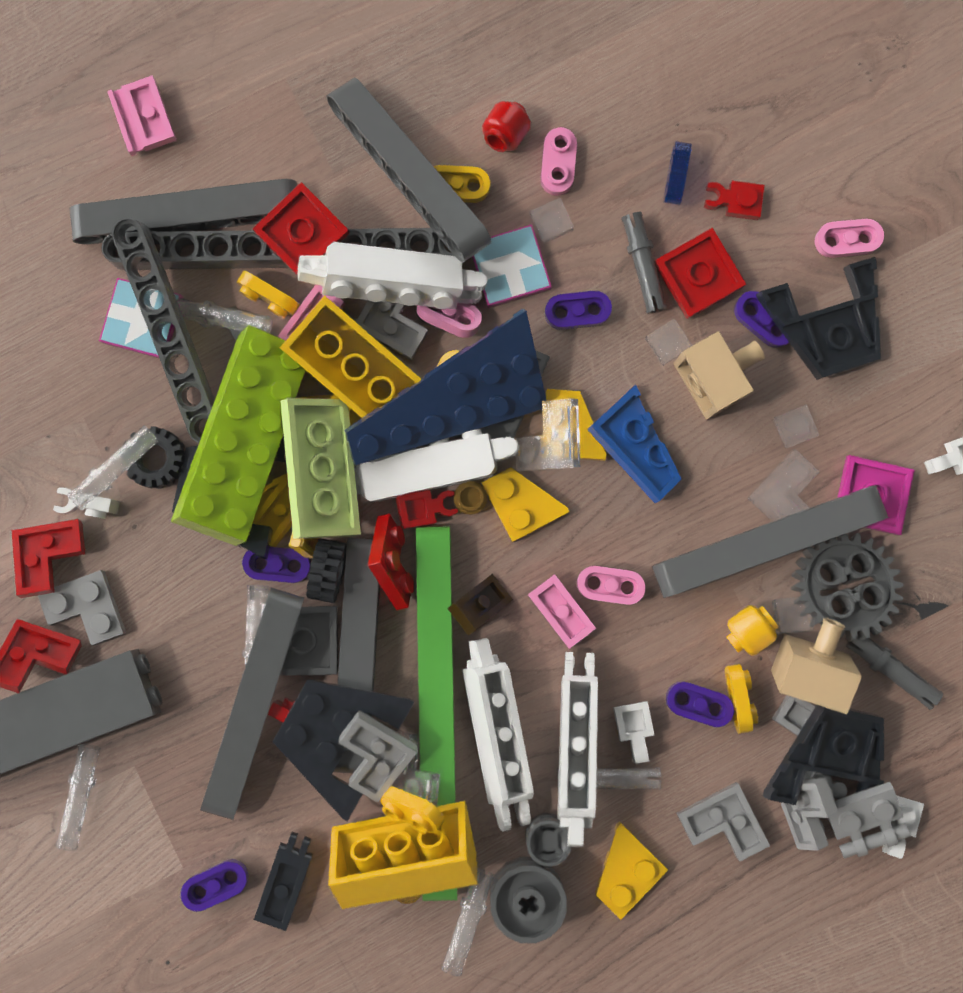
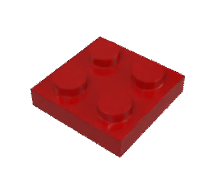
[252,182,350,275]
[654,227,746,319]

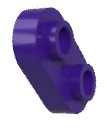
[545,291,612,330]
[734,291,789,348]
[242,547,311,583]
[666,681,734,727]
[180,859,249,912]

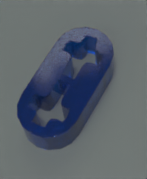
[663,141,692,205]

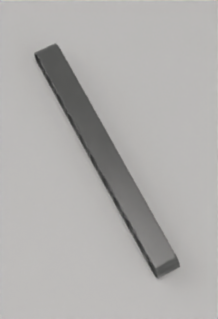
[101,228,454,270]

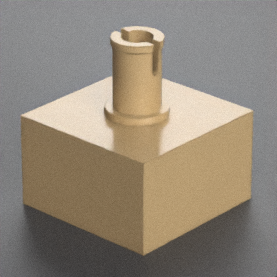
[673,331,765,420]
[771,618,862,714]

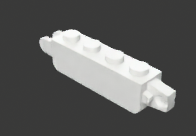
[297,242,488,309]
[354,429,520,502]
[462,638,534,832]
[558,652,598,847]

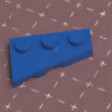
[587,385,682,503]

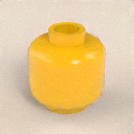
[726,605,779,656]

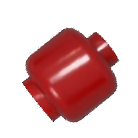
[482,101,531,152]

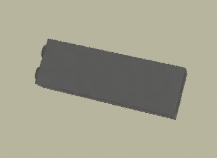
[0,649,162,774]

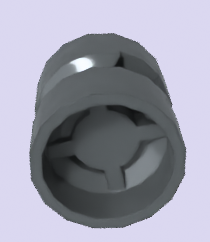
[525,813,571,867]

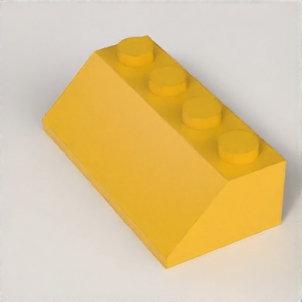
[280,295,422,418]
[328,801,478,909]

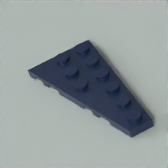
[344,308,548,466]

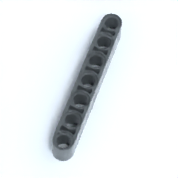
[326,77,492,262]
[69,179,297,245]
[112,218,215,443]
[652,485,888,598]
[334,537,380,774]
[200,588,304,820]

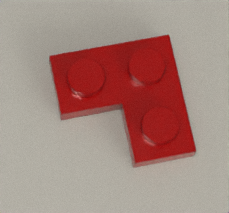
[368,513,414,610]
[11,519,85,598]
[0,619,82,693]

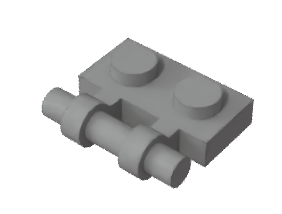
[828,782,910,859]

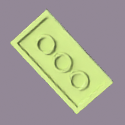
[281,398,361,539]

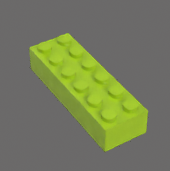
[171,325,305,546]

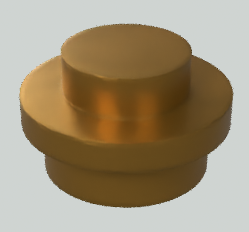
[454,481,487,515]

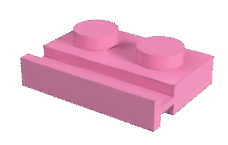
[107,75,177,156]

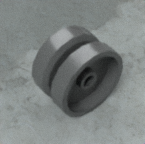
[490,857,567,943]

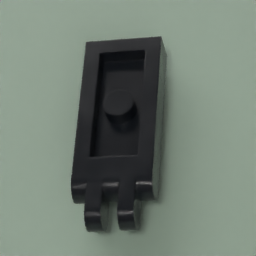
[254,831,313,931]

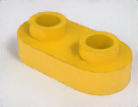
[434,165,490,203]
[236,270,300,319]
[725,664,758,734]
[380,787,445,834]

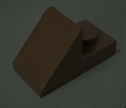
[447,573,513,636]

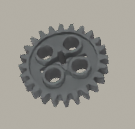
[791,533,904,642]

